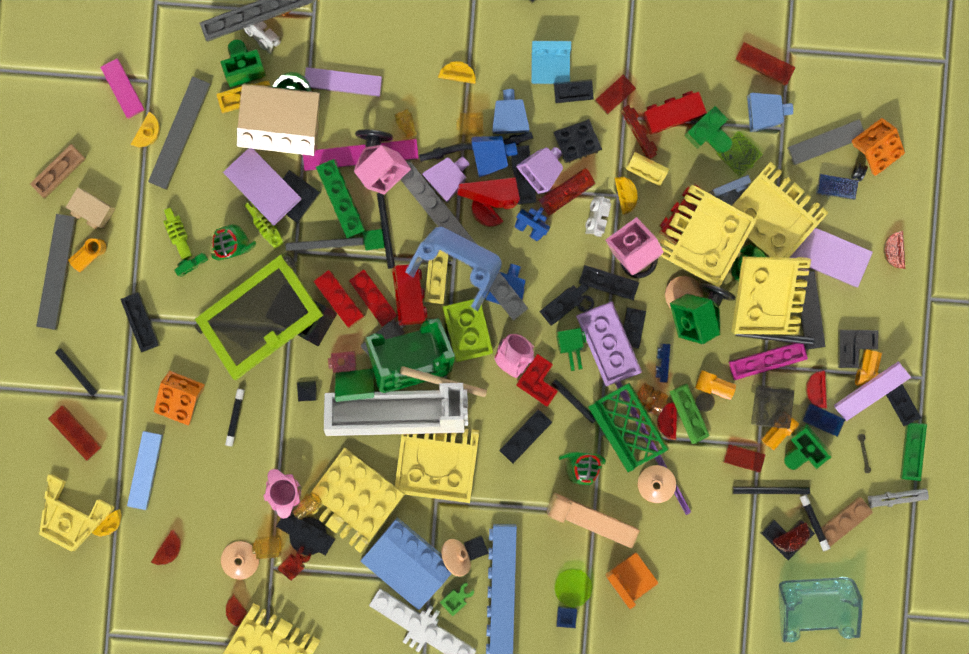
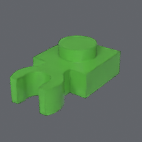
[440,582,475,617]

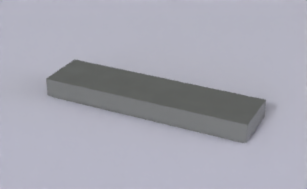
[787,119,864,165]
[286,237,365,251]

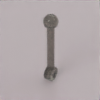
[857,434,871,474]

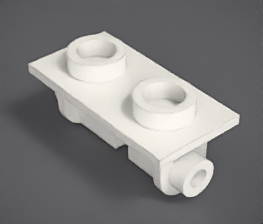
[244,21,281,54]
[585,196,611,237]

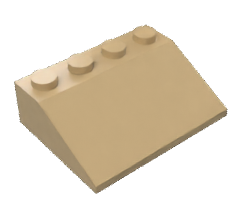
[237,84,320,156]

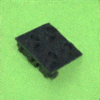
[553,119,602,163]

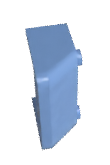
[406,227,502,311]

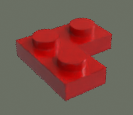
[516,354,558,407]

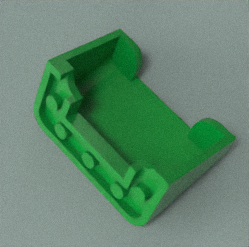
[366,318,455,393]

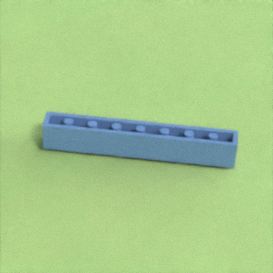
[486,524,517,654]

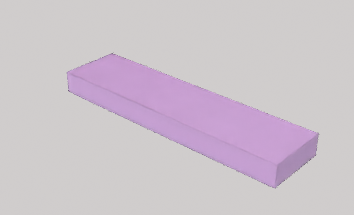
[305,67,382,97]
[834,361,911,421]

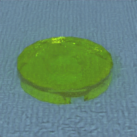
[554,568,593,607]

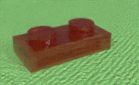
[595,74,636,115]

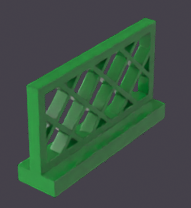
[588,383,669,473]

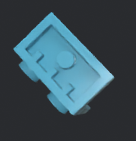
[531,41,571,84]

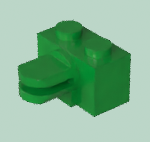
[220,39,267,88]
[684,106,732,153]
[556,328,586,371]
[784,423,832,470]

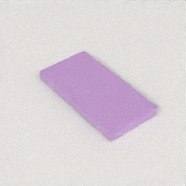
[223,148,302,225]
[789,228,873,287]
[576,301,642,386]

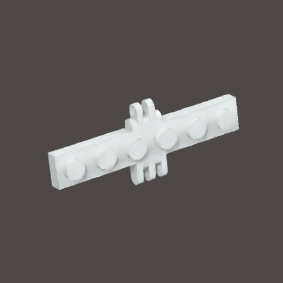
[369,588,476,654]

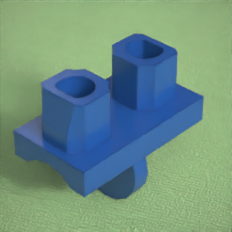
[514,207,551,241]

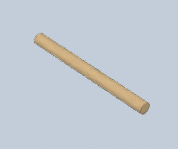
[400,366,487,397]

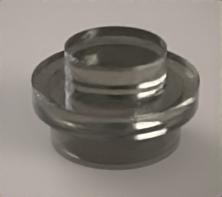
[695,393,715,412]

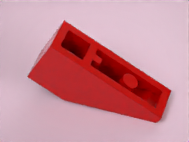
[457,177,520,209]

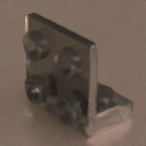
[751,384,795,429]

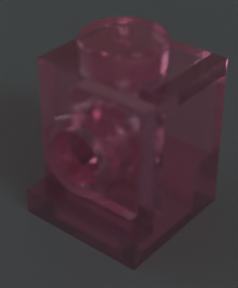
[328,351,357,373]

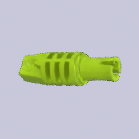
[245,201,284,249]
[163,207,192,260]

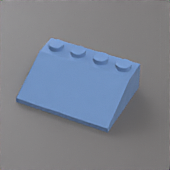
[360,517,452,610]

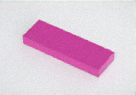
[100,59,145,119]

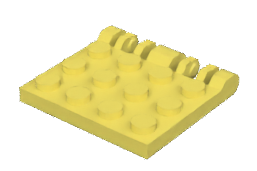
[732,161,828,258]
[659,185,757,287]
[731,257,811,334]
[395,428,480,503]
[301,448,405,553]
[222,603,320,654]

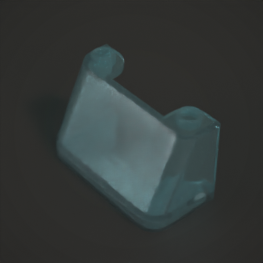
[778,577,863,642]

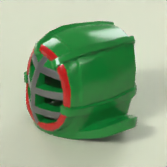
[211,224,257,261]
[559,452,606,485]

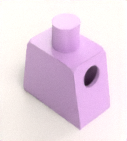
[516,147,563,194]
[422,156,470,203]

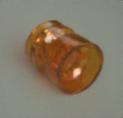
[633,382,669,417]

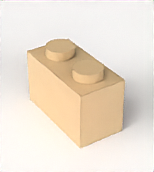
[66,188,115,229]

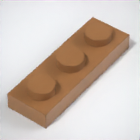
[30,144,86,198]
[821,497,873,547]

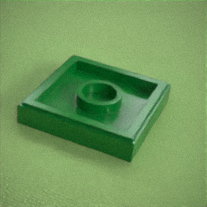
[335,368,375,402]

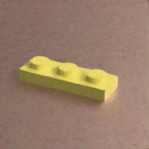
[424,250,449,304]

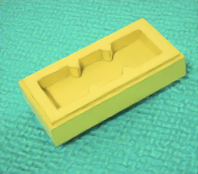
[626,152,669,186]

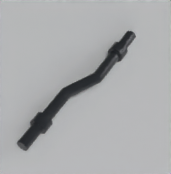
[419,131,534,162]

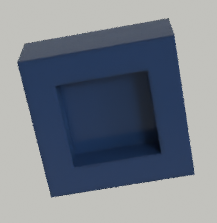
[556,606,577,628]

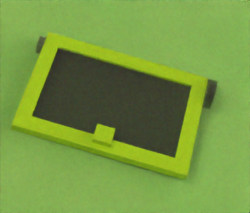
[194,251,323,381]

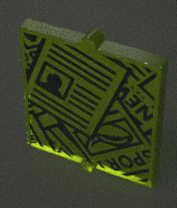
[716,131,763,177]

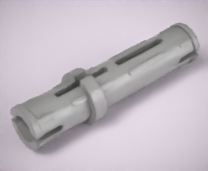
[868,488,929,508]

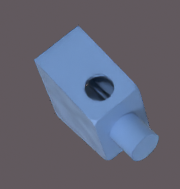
[493,89,529,135]
[747,93,794,132]

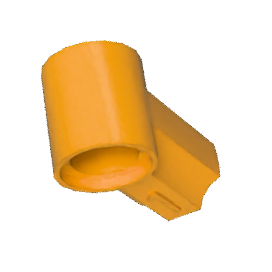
[68,238,107,272]
[855,349,882,387]
[695,370,736,400]
[760,411,799,451]

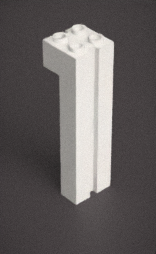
[324,383,468,436]

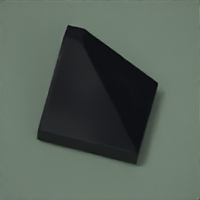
[297,381,318,402]

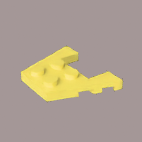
[39,474,114,552]

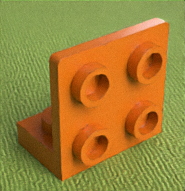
[852,118,905,176]
[154,371,205,425]
[605,552,658,609]

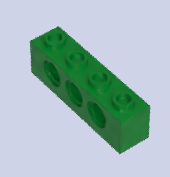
[316,159,366,238]

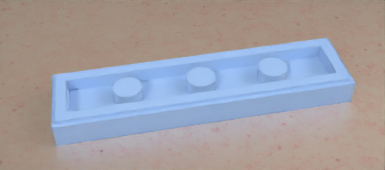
[127,431,163,510]

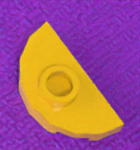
[438,61,476,84]
[130,112,160,148]
[614,177,638,215]
[92,509,122,537]

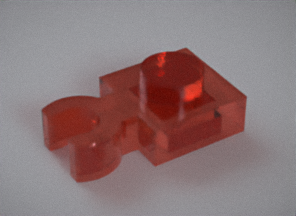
[277,547,312,581]

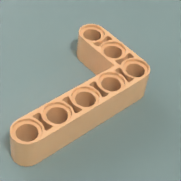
[546,493,640,548]

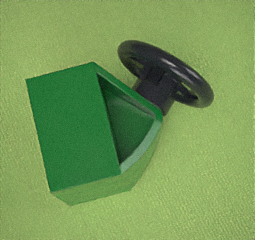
[670,283,736,345]

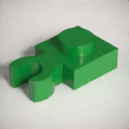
[174,253,209,277]

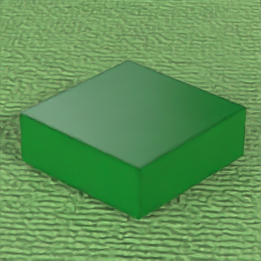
[363,229,385,251]

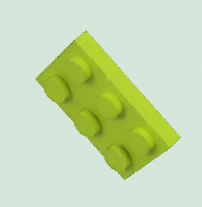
[443,299,493,362]

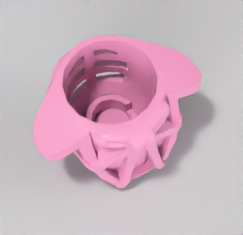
[494,334,535,378]
[263,469,302,519]

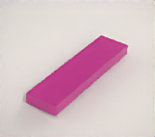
[728,343,808,380]

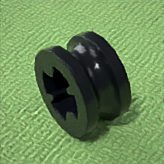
[851,162,868,182]
[577,295,594,312]

